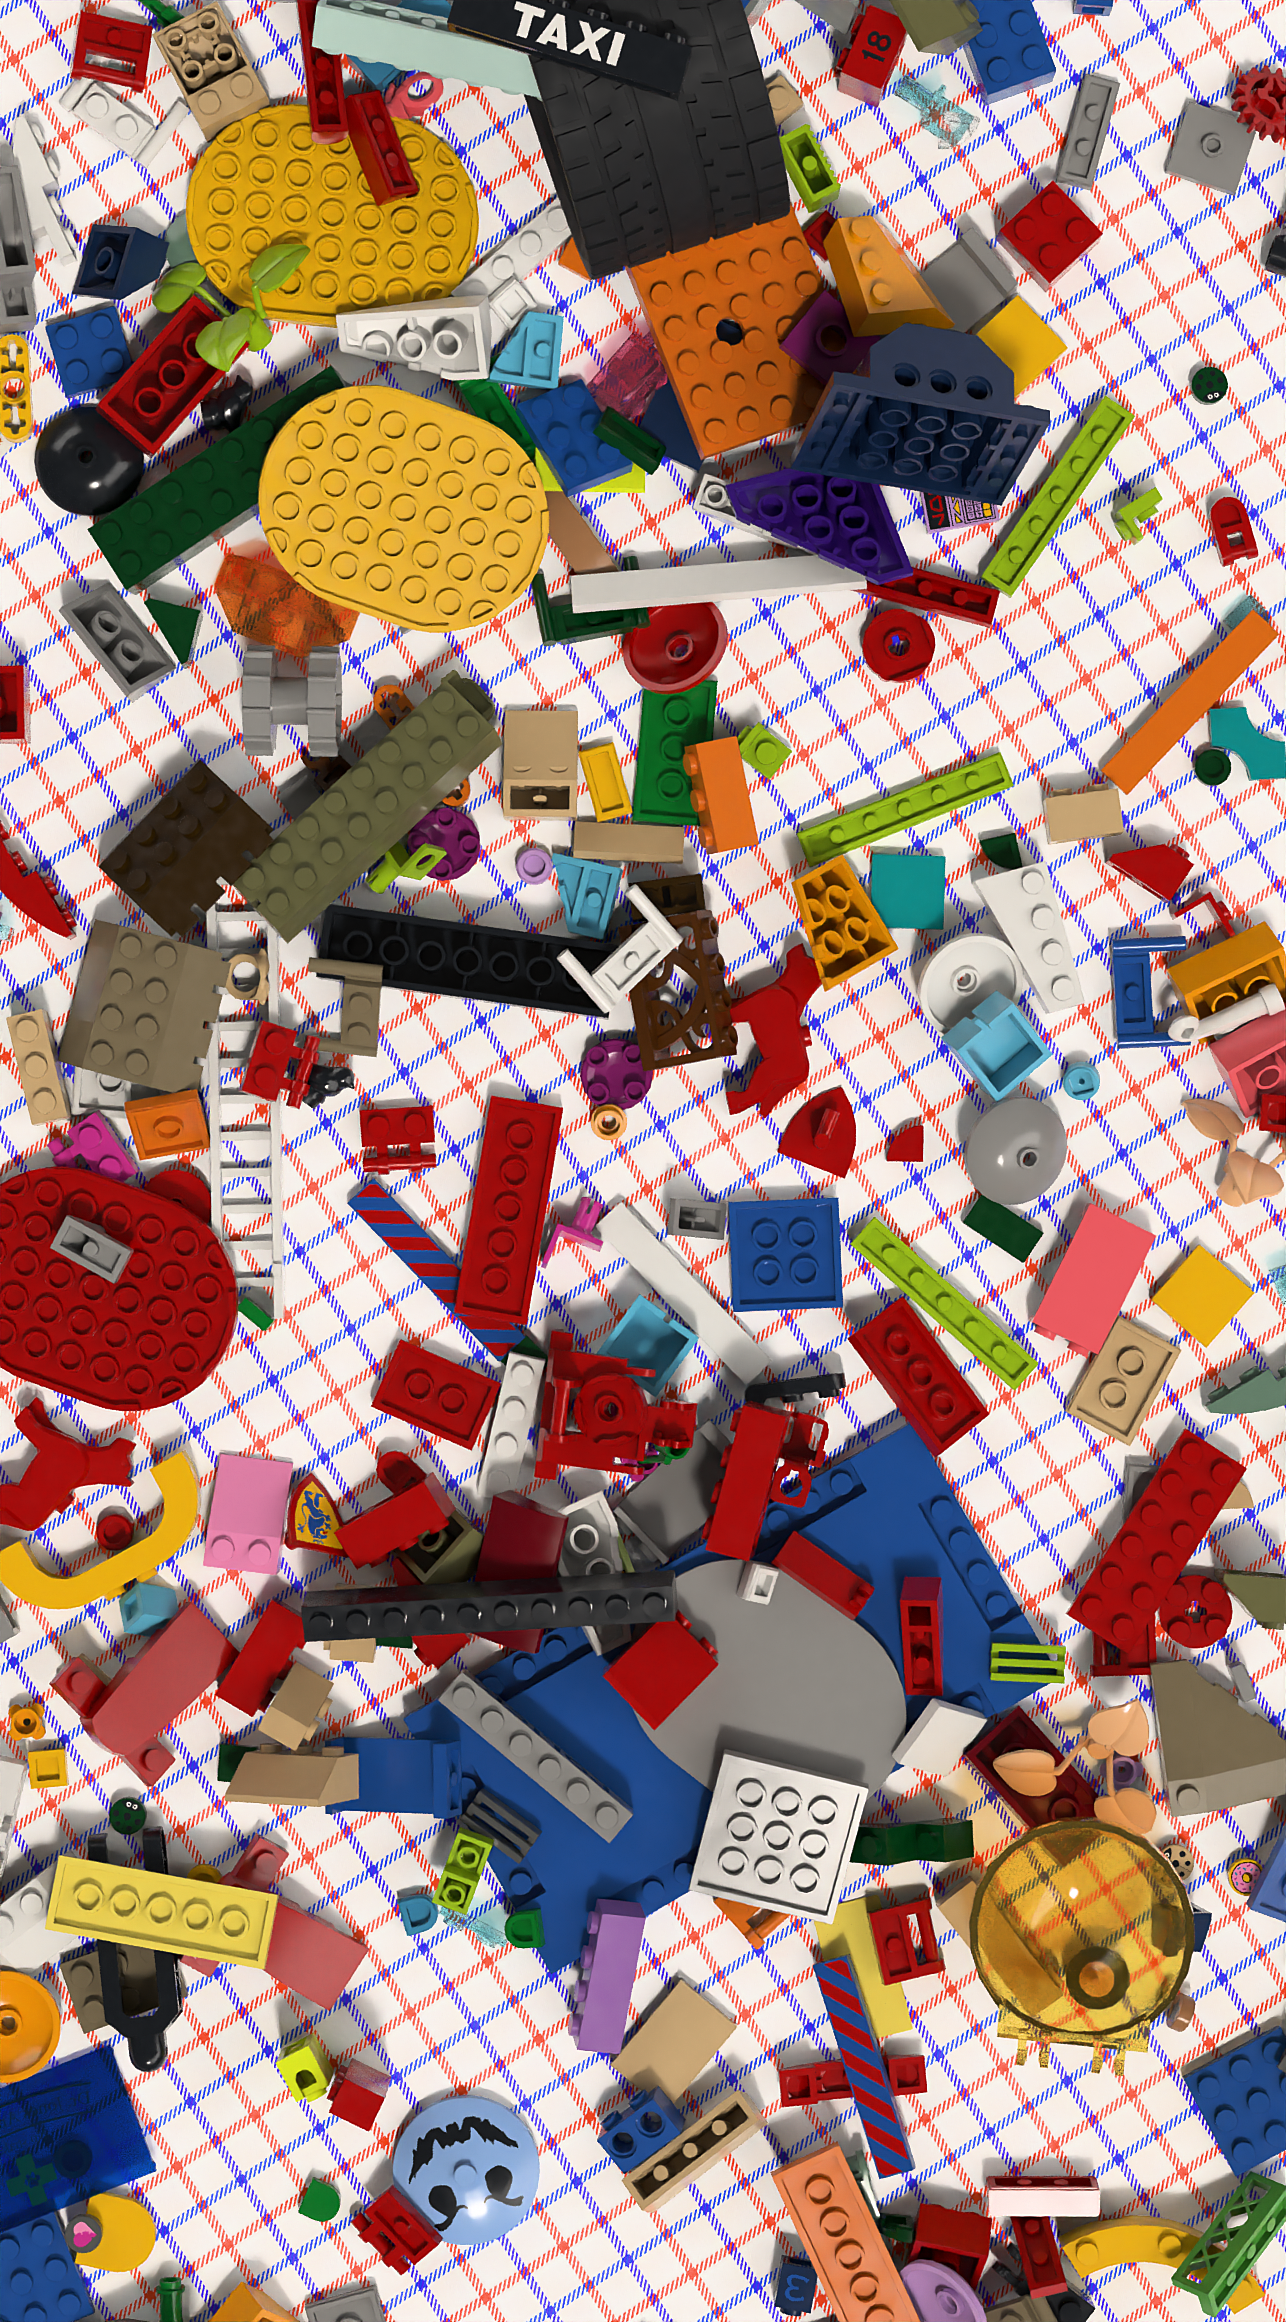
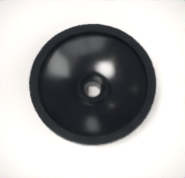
[34,406,145,517]

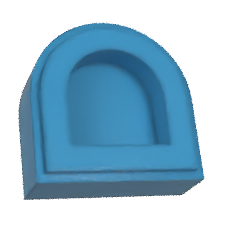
[397,1894,439,1936]

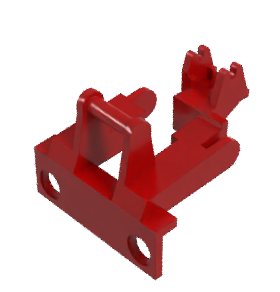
[534,1329,698,1480]

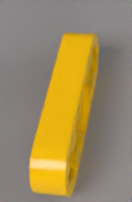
[0,334,34,443]

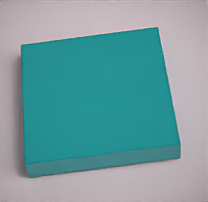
[871,854,946,930]

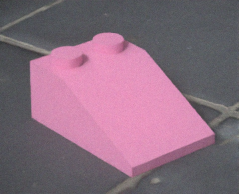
[203,1454,294,1575]

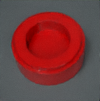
[96,1513,134,1551]

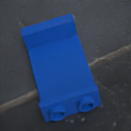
[324,1736,462,1819]

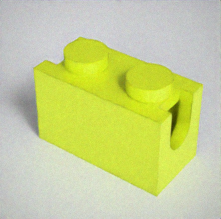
[276,2032,334,2103]

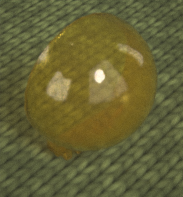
[969,1817,1195,2076]

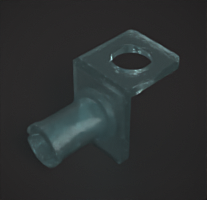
[894,74,973,147]

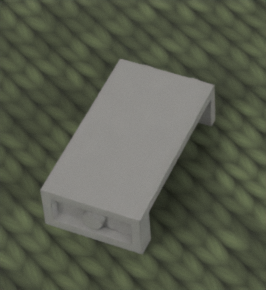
[879,227,1019,340]
[613,1418,733,1564]

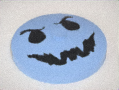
[393,2095,540,2245]

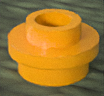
[591,1104,627,1141]

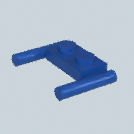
[1111,936,1191,1049]

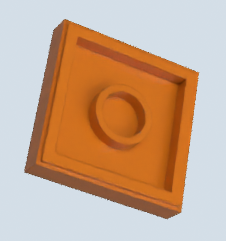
[124,1089,210,1160]

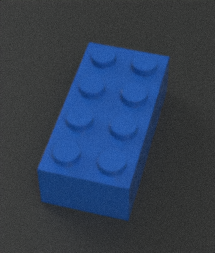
[962,0,1057,106]

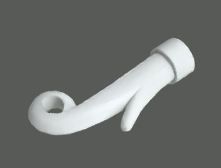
[1168,982,1286,1042]

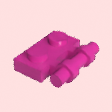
[47,1110,140,1182]

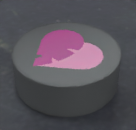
[65,2213,103,2253]

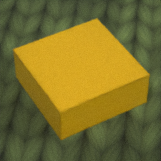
[28,1748,69,1789]

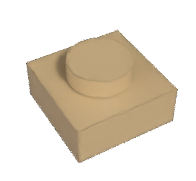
[766,75,804,127]

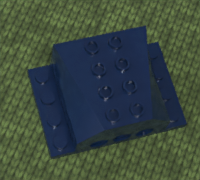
[790,323,1050,506]

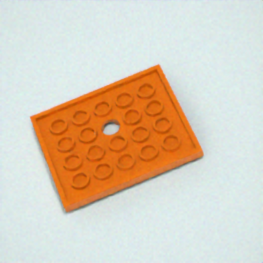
[625,202,857,460]

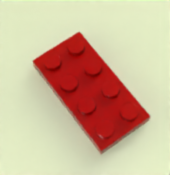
[847,1296,990,1457]

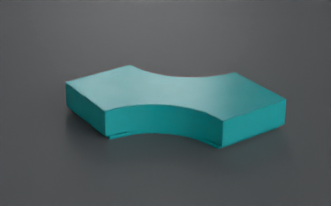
[1208,707,1286,781]

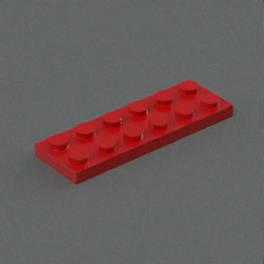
[454,1095,563,1325]
[1065,1428,1248,1655]

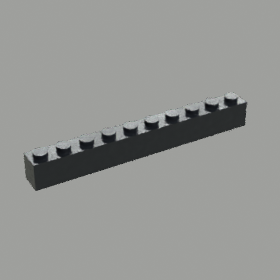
[301,1570,678,1642]

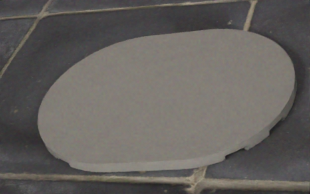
[629,1559,906,1802]

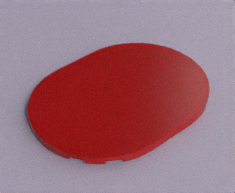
[0,1166,239,1411]

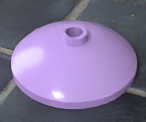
[899,2259,987,2322]

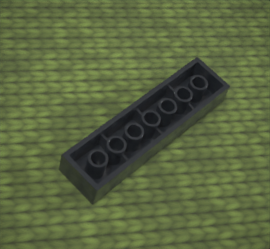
[316,904,619,1020]

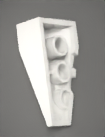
[336,295,492,381]
[556,1490,631,1656]

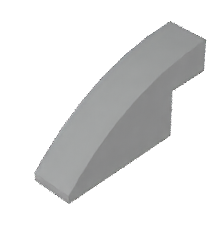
[0,165,37,334]

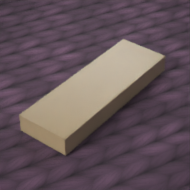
[573,821,685,864]

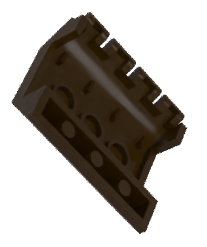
[98,758,275,937]

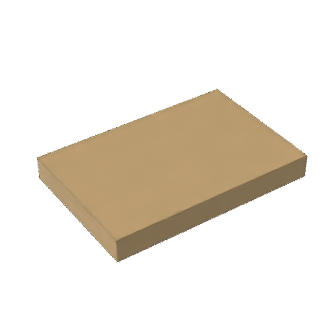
[1065,1315,1182,1446]
[610,1978,737,2104]

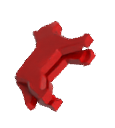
[706,943,822,1119]
[0,1397,137,1531]

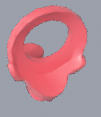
[384,72,444,119]

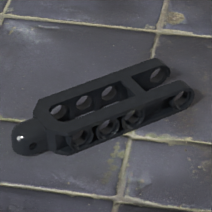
[87,1826,183,2073]

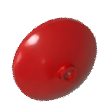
[623,602,728,694]

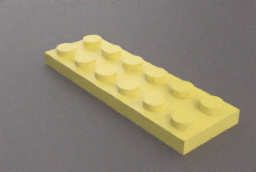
[45,1855,279,1969]

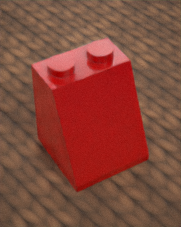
[603,1609,719,1730]

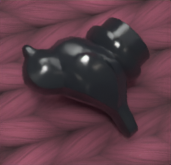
[200,375,254,432]
[302,1064,355,1109]

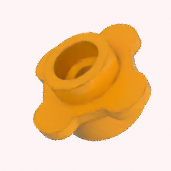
[8,1703,46,1741]

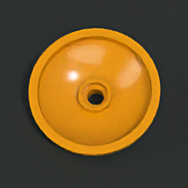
[0,1970,61,2083]

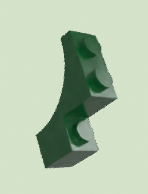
[849,1818,974,1866]

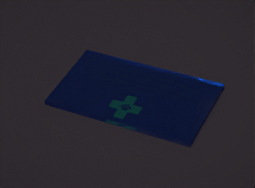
[0,2044,157,2233]

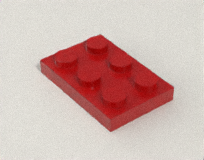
[371,1339,501,1451]

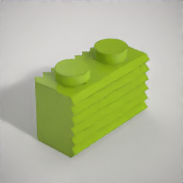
[779,124,841,213]

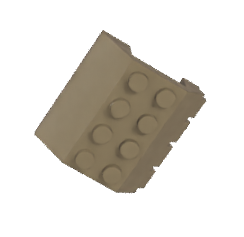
[57,919,231,1093]

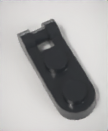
[744,1372,847,1404]

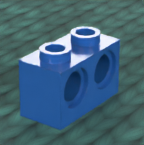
[597,2085,686,2174]

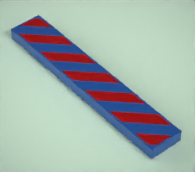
[347,1178,525,1362]
[813,1954,916,2179]

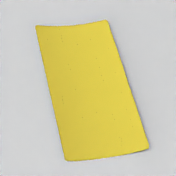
[814,1895,913,2039]

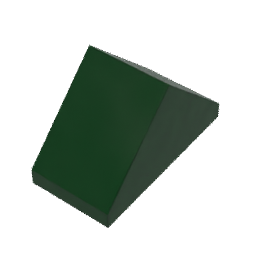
[144,598,204,669]

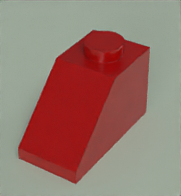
[1105,843,1194,903]

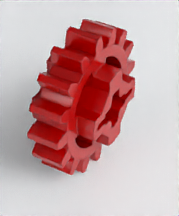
[1231,65,1286,143]

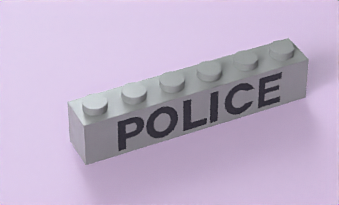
[438,1667,633,1843]

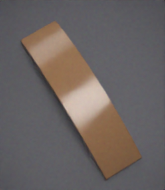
[544,491,619,575]

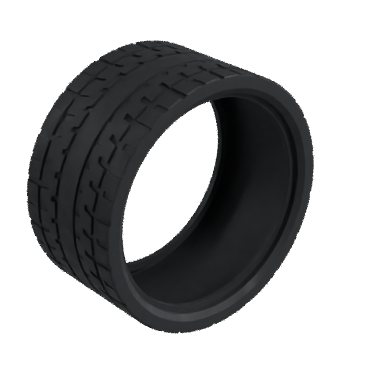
[524,0,790,280]

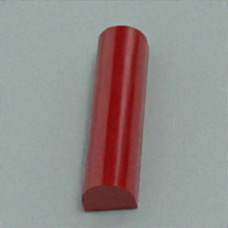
[296,0,349,144]
[850,567,1000,628]

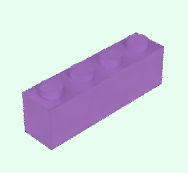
[568,1899,646,2054]

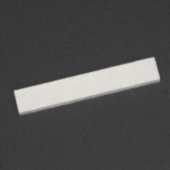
[595,1202,773,1386]

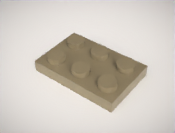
[59,1943,189,2034]

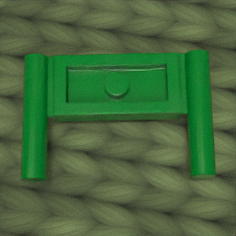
[453,351,536,460]

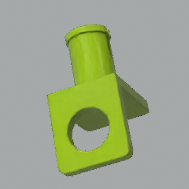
[365,841,447,894]

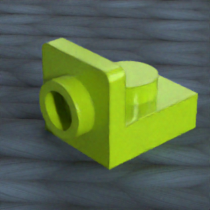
[1114,487,1163,546]
[737,722,792,781]

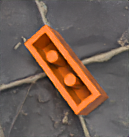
[683,736,759,855]

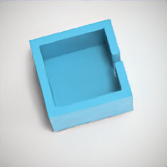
[941,990,1053,1102]
[596,1294,699,1398]

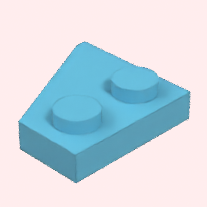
[486,311,564,391]

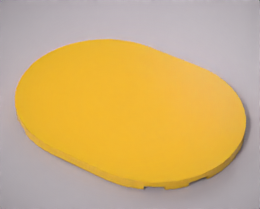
[186,104,479,328]
[258,385,549,633]

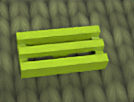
[990,1642,1066,1684]

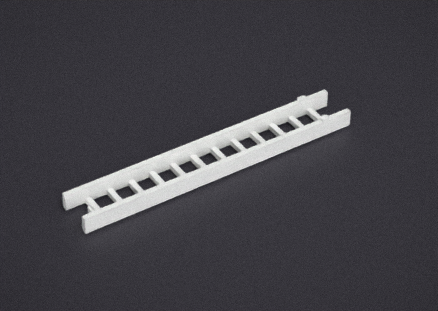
[206,877,285,1319]

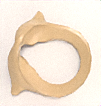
[225,948,270,1005]

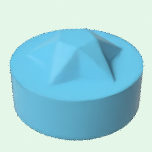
[1063,1062,1100,1100]

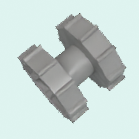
[242,645,343,757]

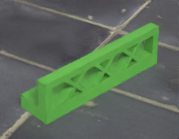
[1171,2171,1286,2318]

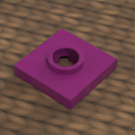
[779,290,881,387]

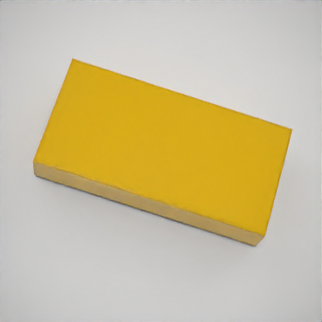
[578,742,633,823]

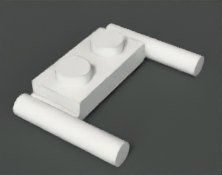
[59,55,190,169]
[556,884,683,1014]

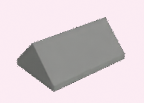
[58,582,176,703]

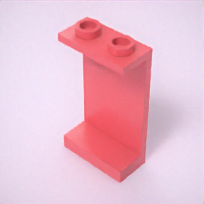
[1029,1203,1157,1357]

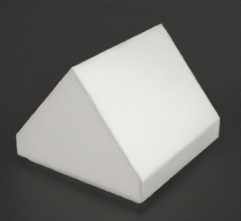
[736,1560,779,1605]

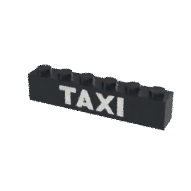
[447,0,692,101]

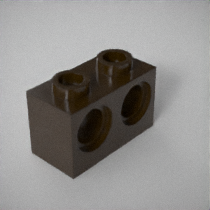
[628,874,706,923]

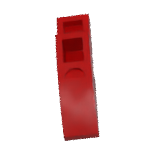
[0,820,78,940]

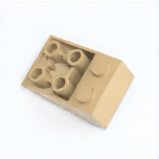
[152,1,271,143]
[503,710,578,821]

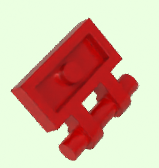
[239,1020,321,1110]
[359,1106,437,1175]
[350,2184,443,2276]

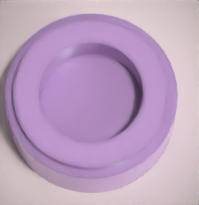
[516,848,553,885]

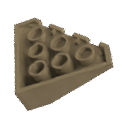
[1150,1659,1286,1817]

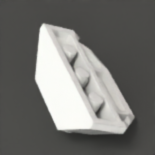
[0,1849,79,1975]

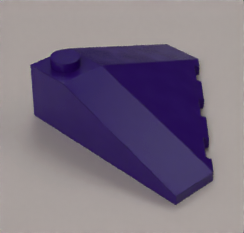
[725,468,913,585]

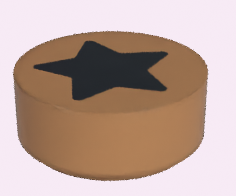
[1166,1993,1196,2032]

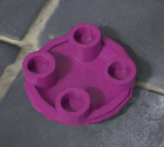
[407,808,481,881]
[580,1038,653,1110]

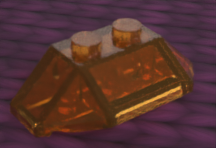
[213,553,361,659]

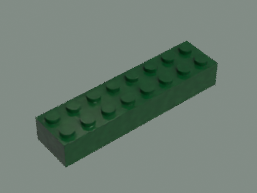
[87,365,348,595]

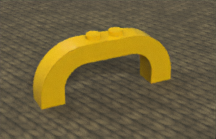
[0,1450,201,1610]

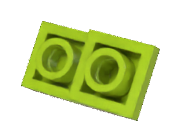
[432,1827,494,1915]

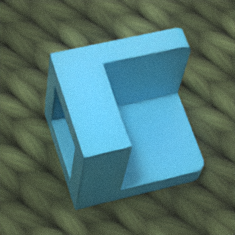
[119,1582,179,1637]

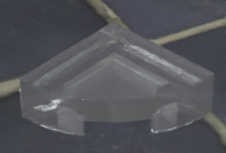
[937,110,981,150]

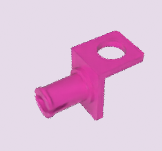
[541,1197,604,1269]

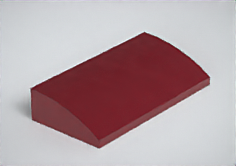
[472,1490,569,1654]
[962,1705,1105,1865]

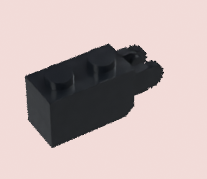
[992,2242,1096,2322]

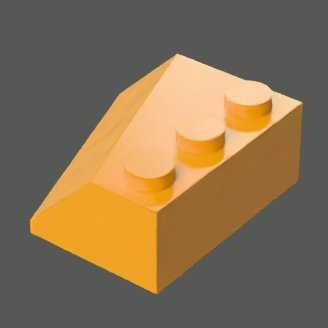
[823,215,955,337]
[791,854,899,992]

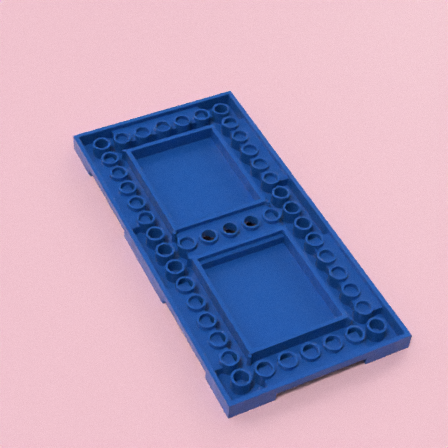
[403,1422,1056,1974]

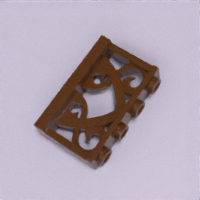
[618,910,738,1072]

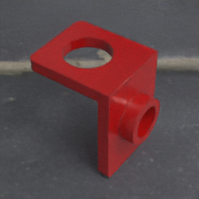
[1170,892,1235,939]

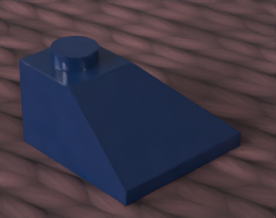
[72,224,169,300]

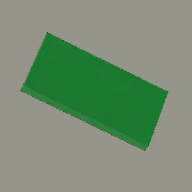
[632,680,718,827]

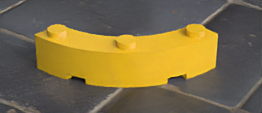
[1058,2215,1265,2315]

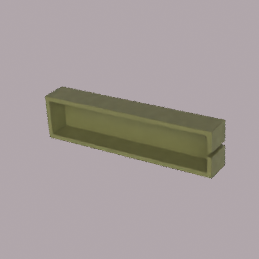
[233,680,503,944]

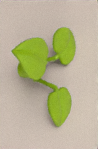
[152,244,311,372]

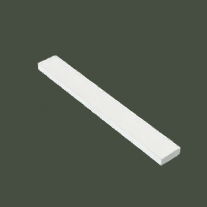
[571,555,867,613]

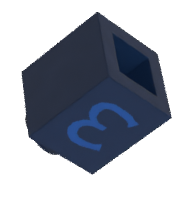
[773,2255,818,2316]

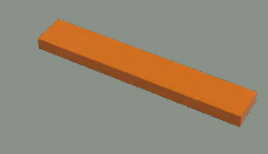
[1100,609,1279,796]

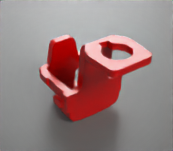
[770,1411,829,1508]

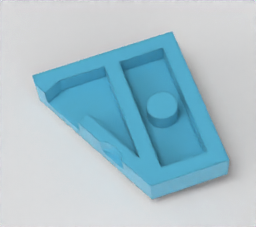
[552,853,623,941]

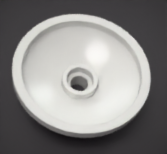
[918,933,1023,1035]

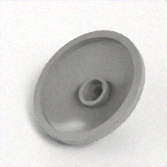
[964,1097,1067,1205]

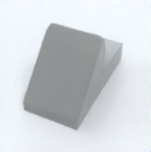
[50,1215,134,1283]

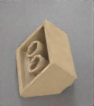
[225,1743,359,1807]

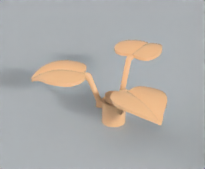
[1181,1098,1286,1207]
[993,1698,1157,1835]

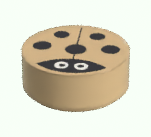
[1156,1844,1194,1882]

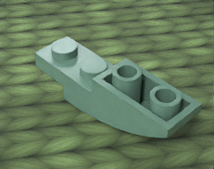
[1202,1364,1286,1414]

